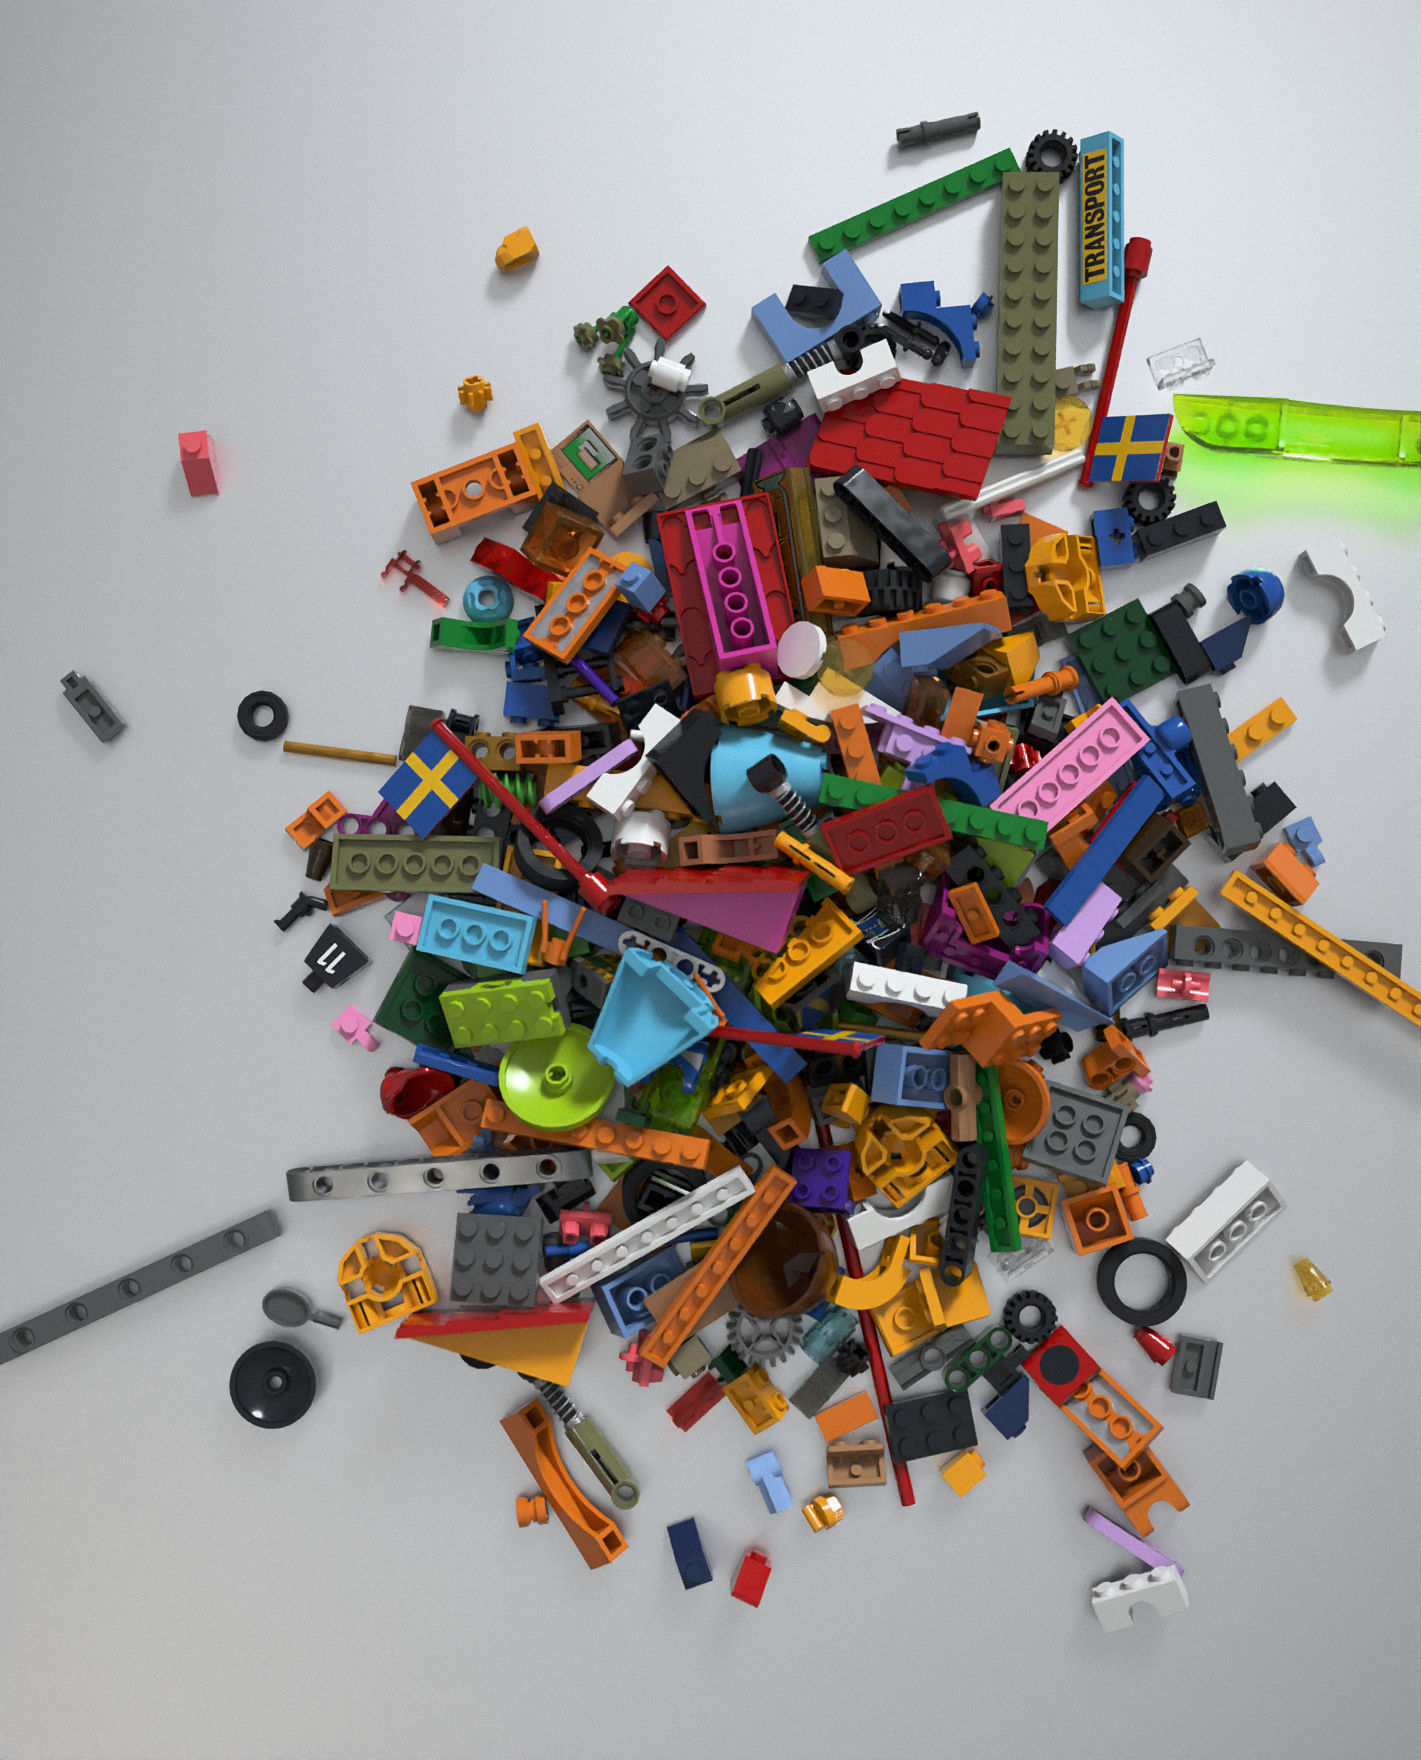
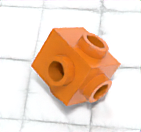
[969,720,1013,764]

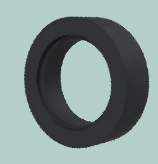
[514,804,603,892]
[622,1159,707,1238]
[1096,1237,1187,1327]

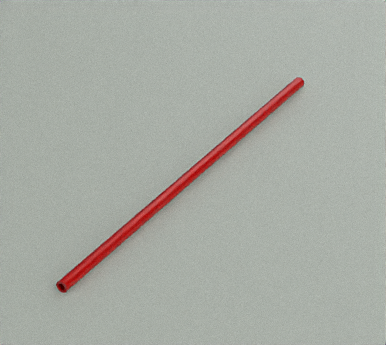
[814,1122,916,1506]

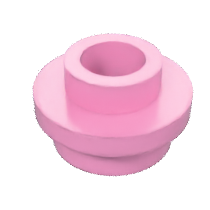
[1127,1070,1154,1095]

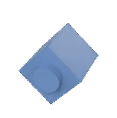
[615,562,666,613]

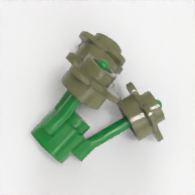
[573,306,639,378]

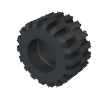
[856,569,922,619]

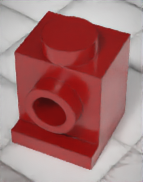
[966,559,1003,598]

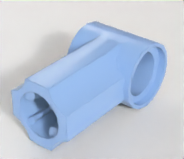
[746,1451,793,1515]

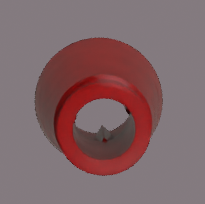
[1133,1327,1177,1366]

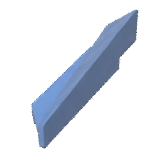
[993,960,1115,1032]

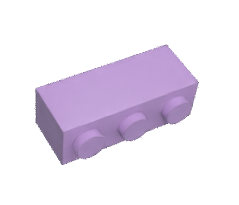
[1048,881,1122,970]

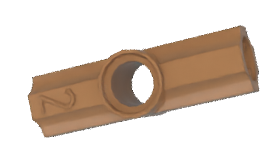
[944,1051,983,1142]

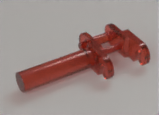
[380,550,450,607]

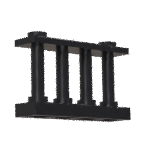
[534,604,625,716]

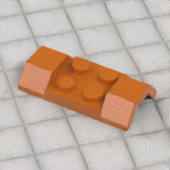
[408,1057,504,1156]

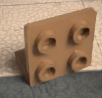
[578,460,659,539]

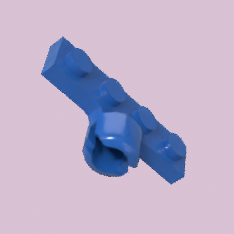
[1119,698,1196,803]

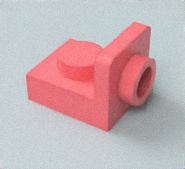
[981,497,1026,523]

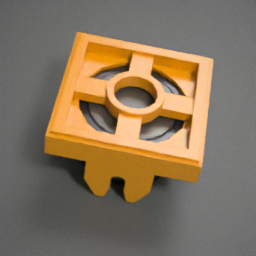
[1012,1174,1060,1240]

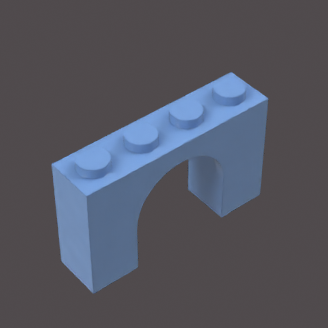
[751,249,882,365]

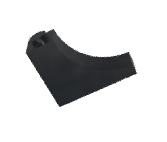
[645,708,723,823]

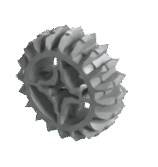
[726,1305,803,1368]

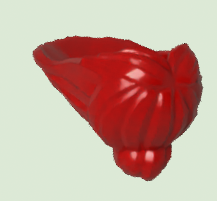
[380,1067,455,1119]

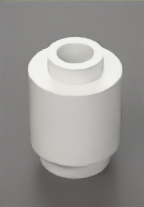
[648,356,691,393]

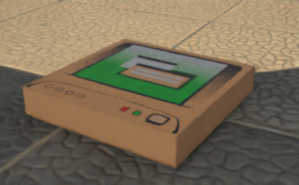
[551,420,624,495]

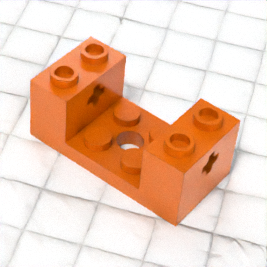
[411,442,539,545]

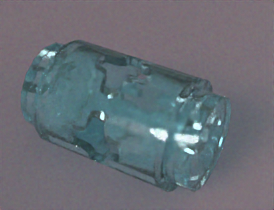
[799,1305,859,1365]

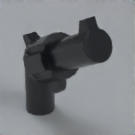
[273,891,328,932]

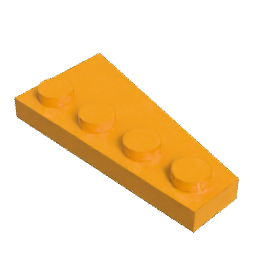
[754,896,864,1011]

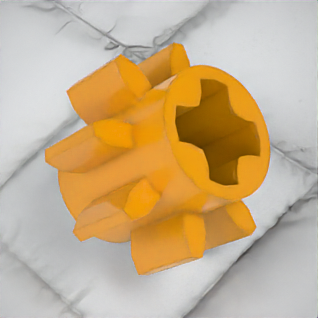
[458,375,493,411]

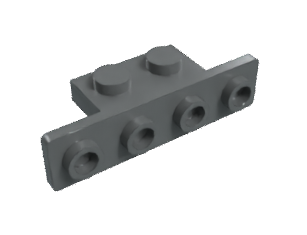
[1096,864,1189,950]

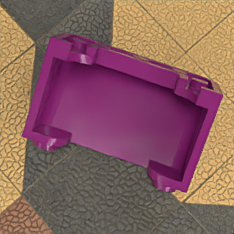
[922,870,1050,981]

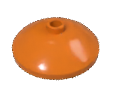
[997,1059,1050,1145]

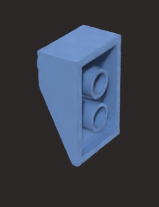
[899,622,1000,677]
[847,647,930,713]
[1082,928,1168,1017]
[871,1043,953,1110]
[590,1245,685,1339]

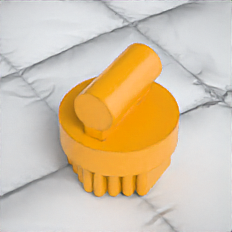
[801,1493,844,1533]

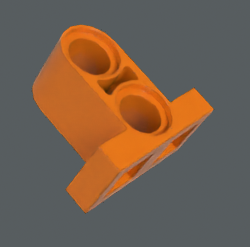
[1080,1024,1151,1090]

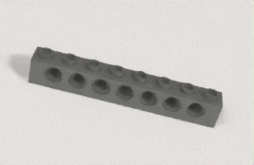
[1168,925,1403,981]

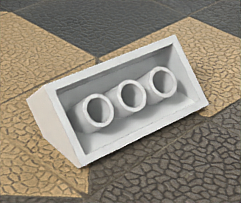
[1165,1160,1287,1285]

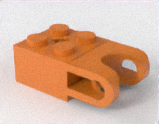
[1083,1444,1190,1538]

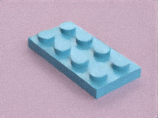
[416,894,538,975]

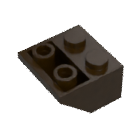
[1117,811,1192,885]

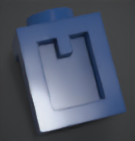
[514,616,543,665]
[505,653,547,684]

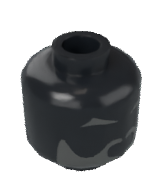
[761,396,804,439]

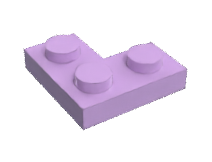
[882,724,940,791]

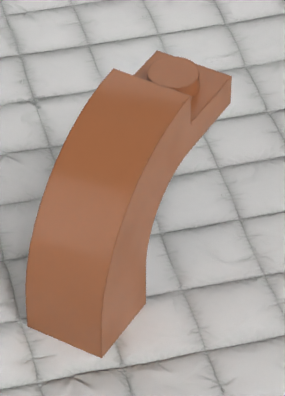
[678,829,785,866]

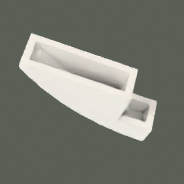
[775,668,901,728]

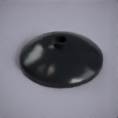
[229,1340,317,1429]

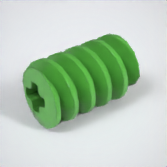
[479,772,538,810]

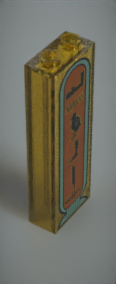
[752,467,834,639]

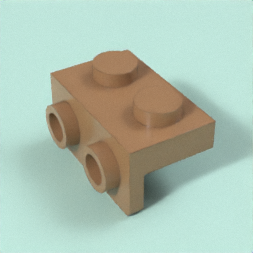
[826,1440,887,1489]

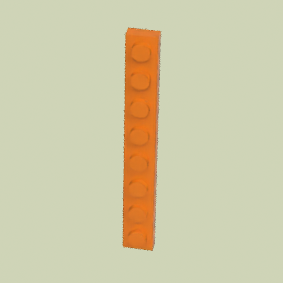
[480,1099,711,1171]
[639,1164,797,1369]

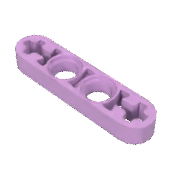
[539,739,639,815]
[1082,1507,1185,1577]

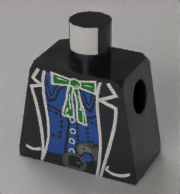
[848,903,917,968]

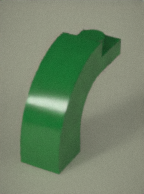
[430,617,520,655]

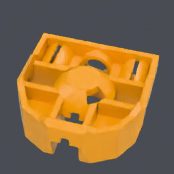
[1025,533,1106,623]
[854,1105,960,1209]
[337,1231,441,1335]

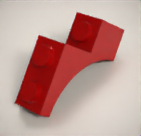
[470,537,563,605]

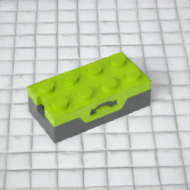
[439,968,572,1048]

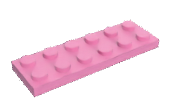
[987,697,1150,851]

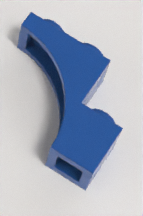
[898,281,980,369]
[905,742,1002,807]

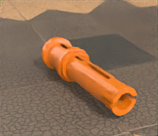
[1004,666,1079,705]

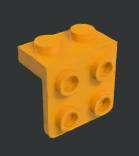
[1144,886,1221,961]
[915,1261,991,1331]

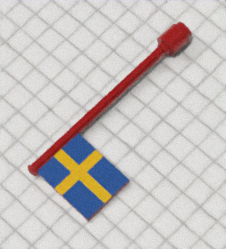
[1077,237,1174,489]
[378,718,621,916]
[707,1025,885,1059]

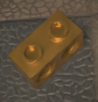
[940,648,1010,701]
[465,732,526,776]

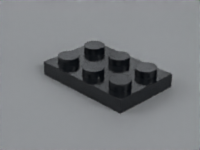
[883,1389,978,1464]

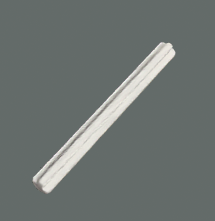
[940,449,1086,521]

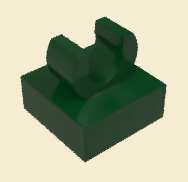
[615,1095,653,1129]
[708,1344,747,1384]

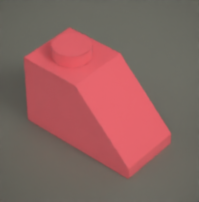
[178,430,220,497]

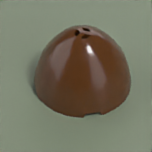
[728,1203,839,1319]

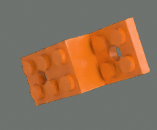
[919,990,1063,1068]

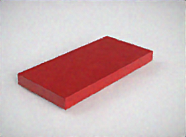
[820,783,953,876]

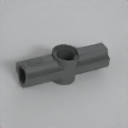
[889,1324,975,1391]

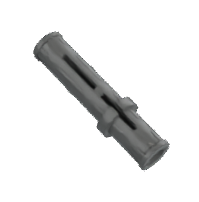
[896,111,981,147]

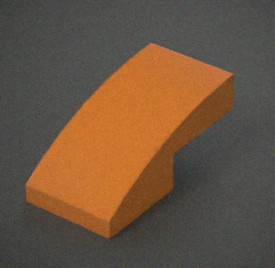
[285,791,347,852]

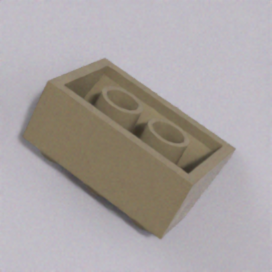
[657,427,743,512]
[814,476,880,569]

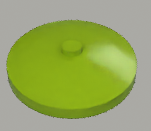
[499,1022,616,1132]

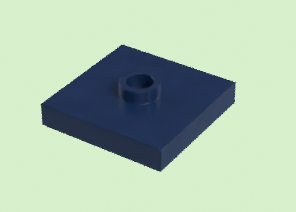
[580,600,633,657]

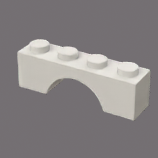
[1298,535,1387,655]
[587,703,681,822]
[844,962,968,1018]
[841,1170,953,1251]

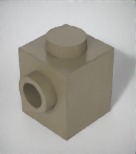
[667,1334,712,1380]

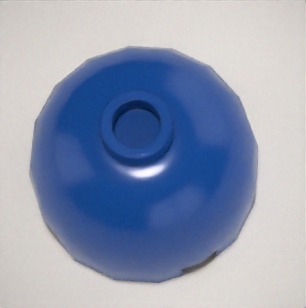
[1227,566,1285,625]

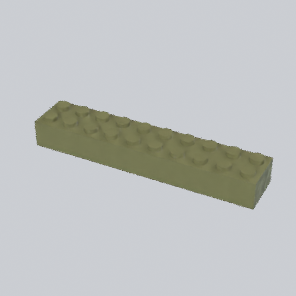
[995,172,1059,455]

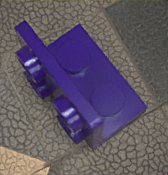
[789,1148,855,1215]

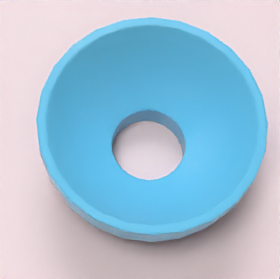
[463,576,514,622]

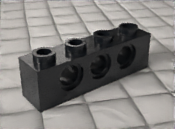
[940,838,1041,951]

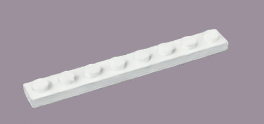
[539,1165,755,1303]

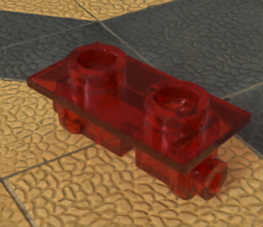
[666,1372,726,1432]

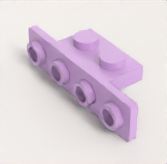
[860,703,973,765]

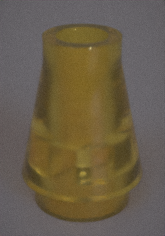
[1293,1257,1333,1302]

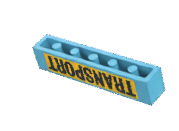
[1079,131,1124,310]

